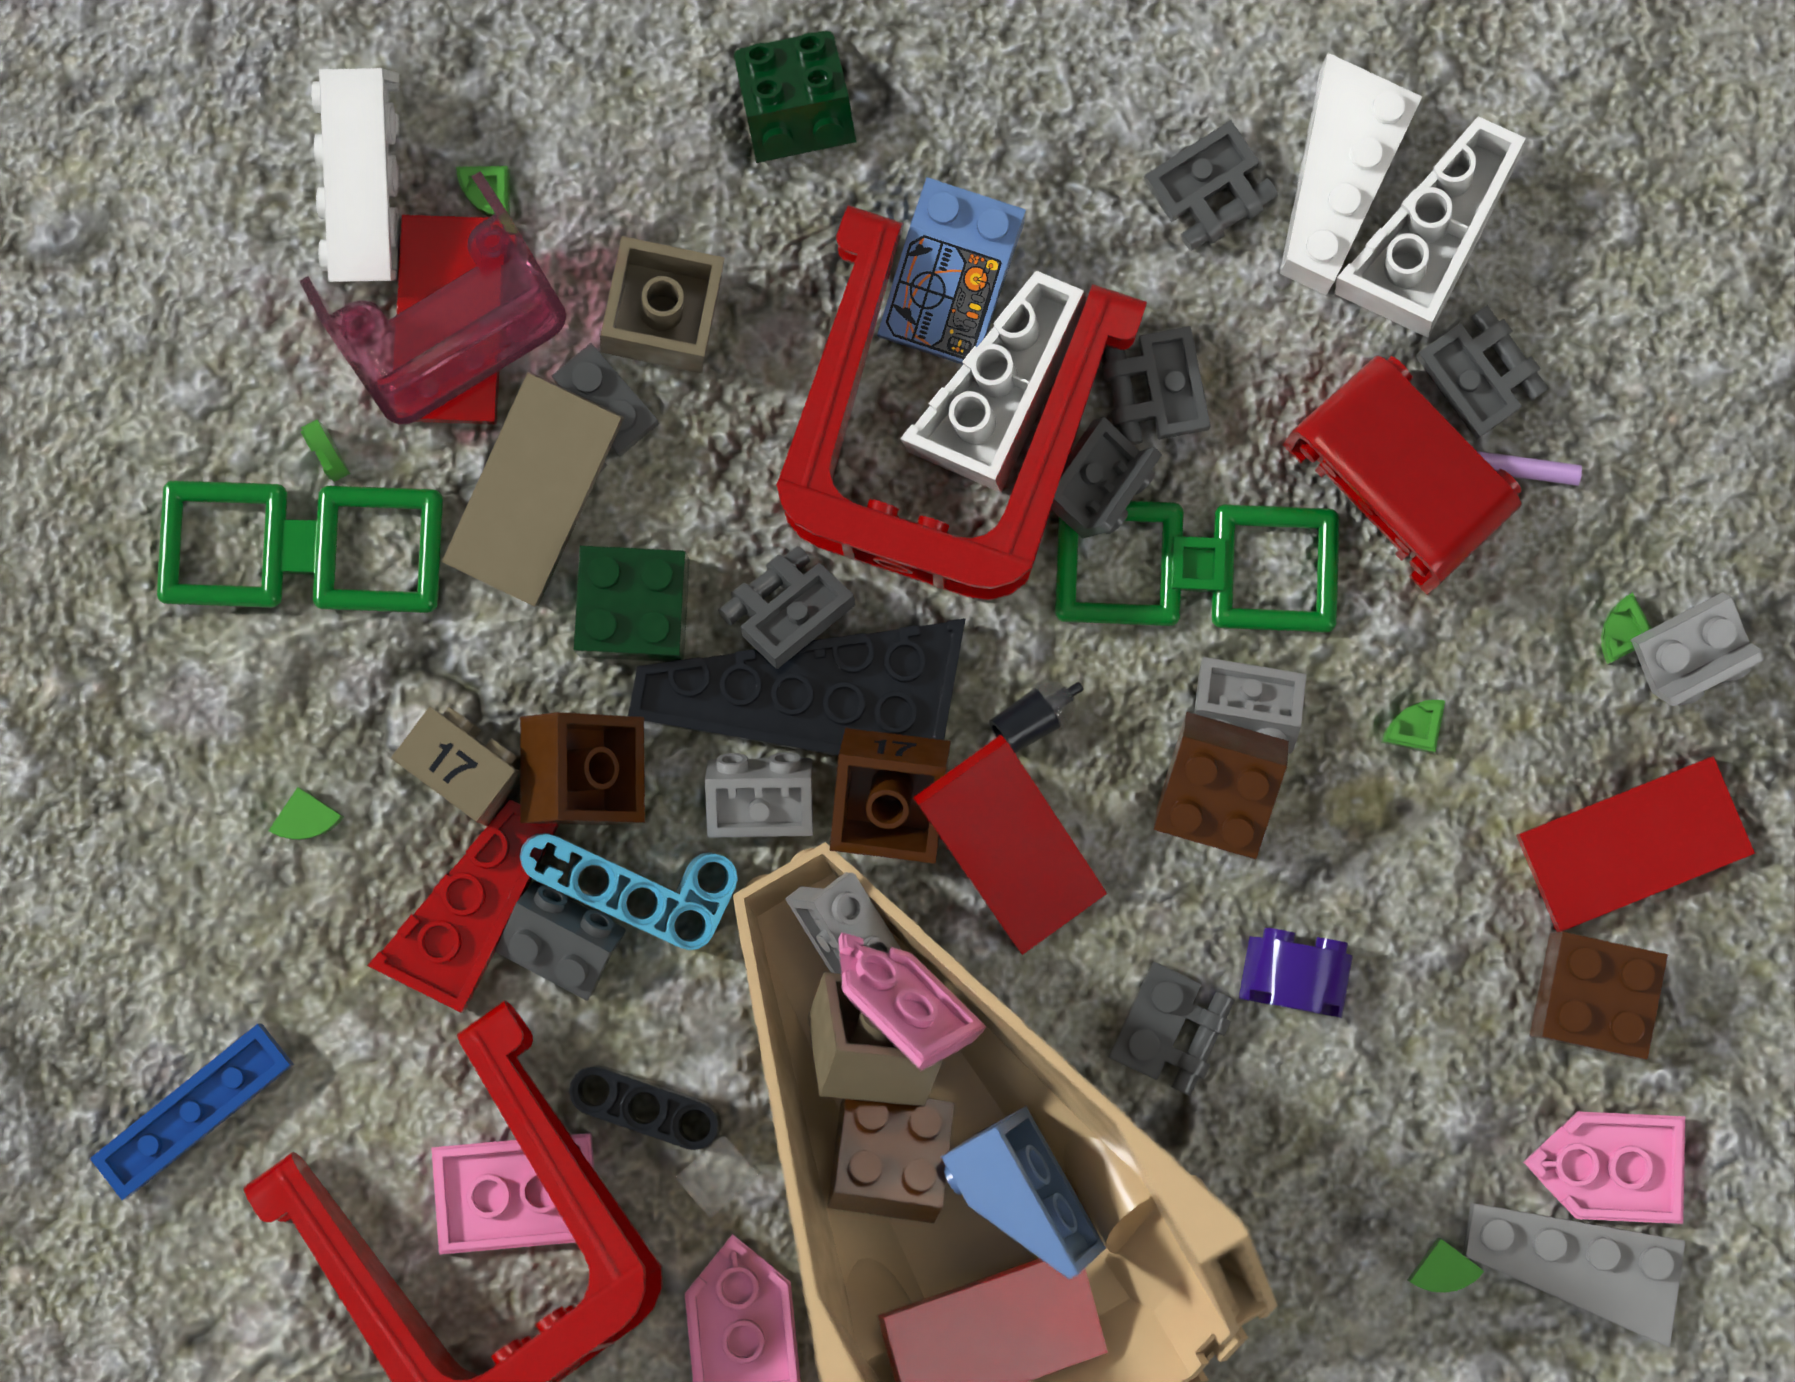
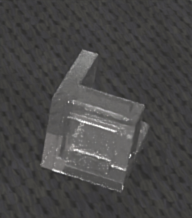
[675,1136,761,1218]

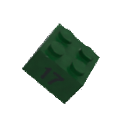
[573,545,690,662]

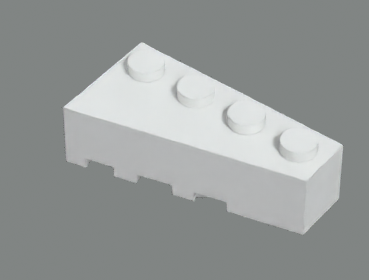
[1280,53,1422,295]
[311,68,399,282]
[1335,116,1526,338]
[900,271,1086,493]

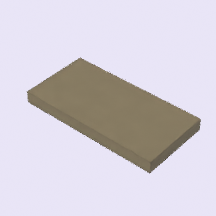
[442,372,625,607]

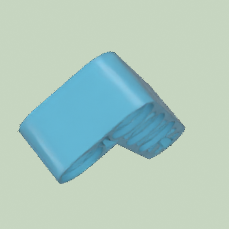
[520,833,738,950]

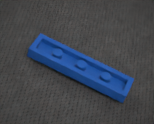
[90,1023,294,1200]

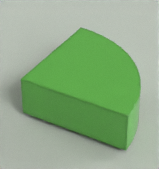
[456,166,510,221]
[301,419,350,482]
[1601,592,1652,664]
[1381,700,1445,753]
[268,787,344,840]
[1407,1237,1484,1293]

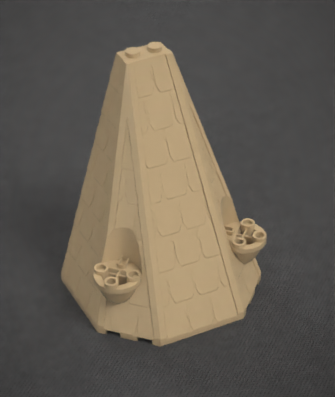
[733,842,1278,1382]

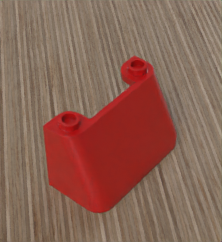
[1283,356,1522,595]

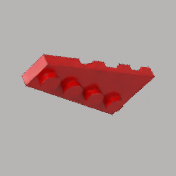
[367,800,559,1013]

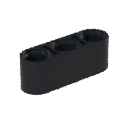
[569,1065,722,1150]

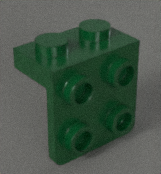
[734,31,857,163]

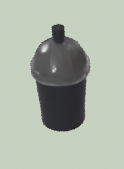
[989,681,1084,754]

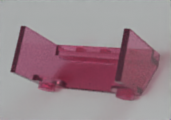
[299,171,566,424]

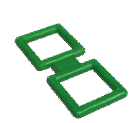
[157,480,443,613]
[1055,501,1340,633]

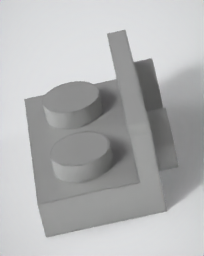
[1630,592,1765,706]
[1194,657,1307,753]
[705,752,813,838]
[785,872,901,974]

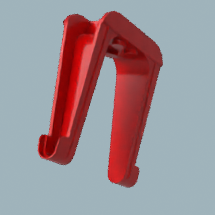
[776,205,1147,601]
[244,1000,663,1382]

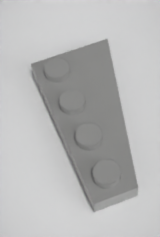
[1462,1202,1686,1348]

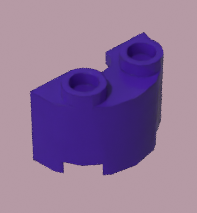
[1238,927,1353,1018]

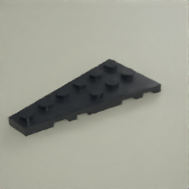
[628,618,966,757]

